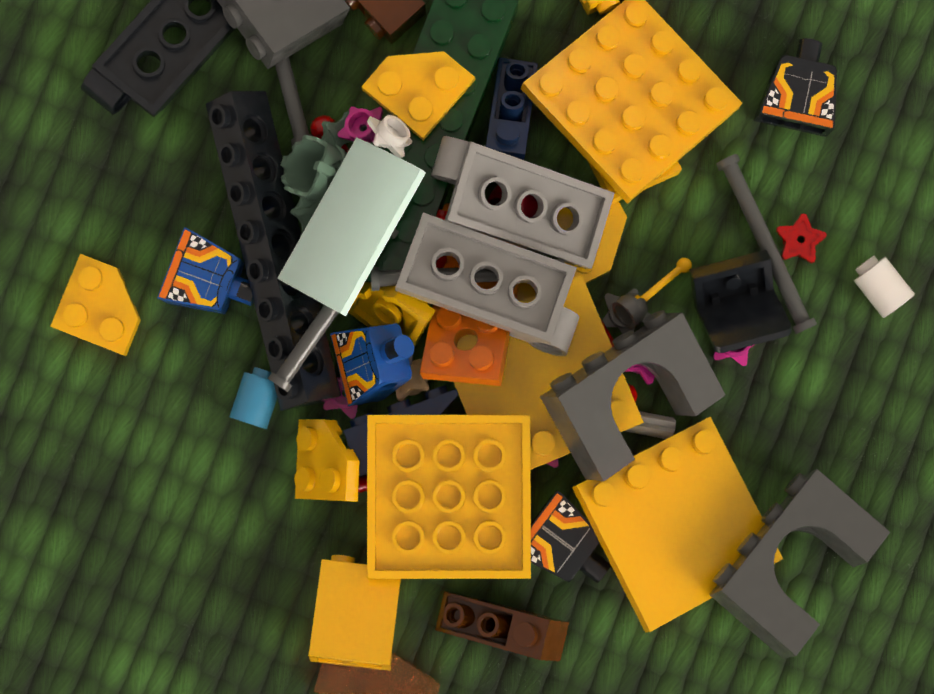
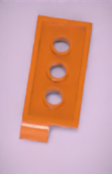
[420,203,525,386]

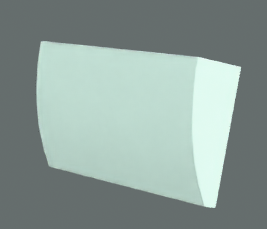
[277,137,426,316]

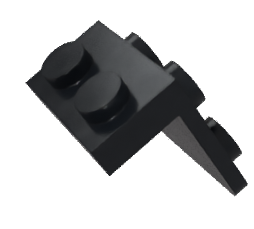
[689,250,792,353]

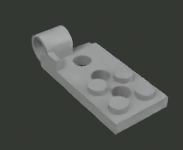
[431,136,615,269]
[395,212,580,356]

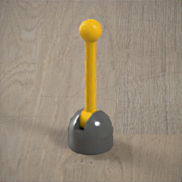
[612,257,692,328]

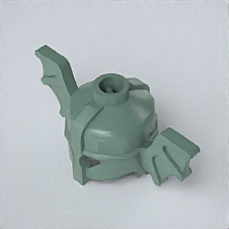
[281,112,367,237]

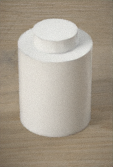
[854,255,915,318]

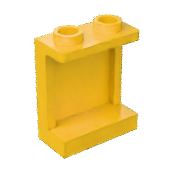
[308,555,401,671]

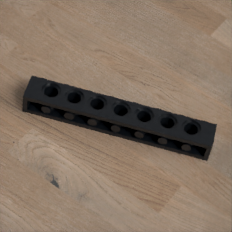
[206,91,341,411]

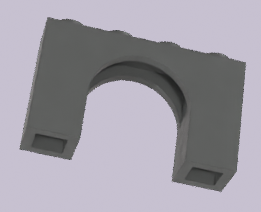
[217,0,350,69]
[540,310,725,481]
[709,469,890,659]

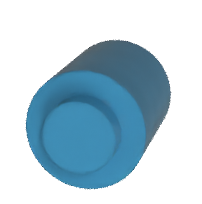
[229,367,277,429]

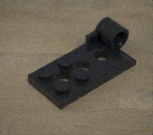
[81,0,236,117]

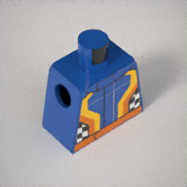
[157,227,254,314]
[330,323,414,407]

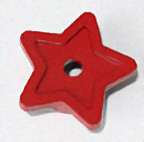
[776,213,827,264]

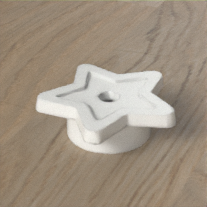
[367,115,412,158]

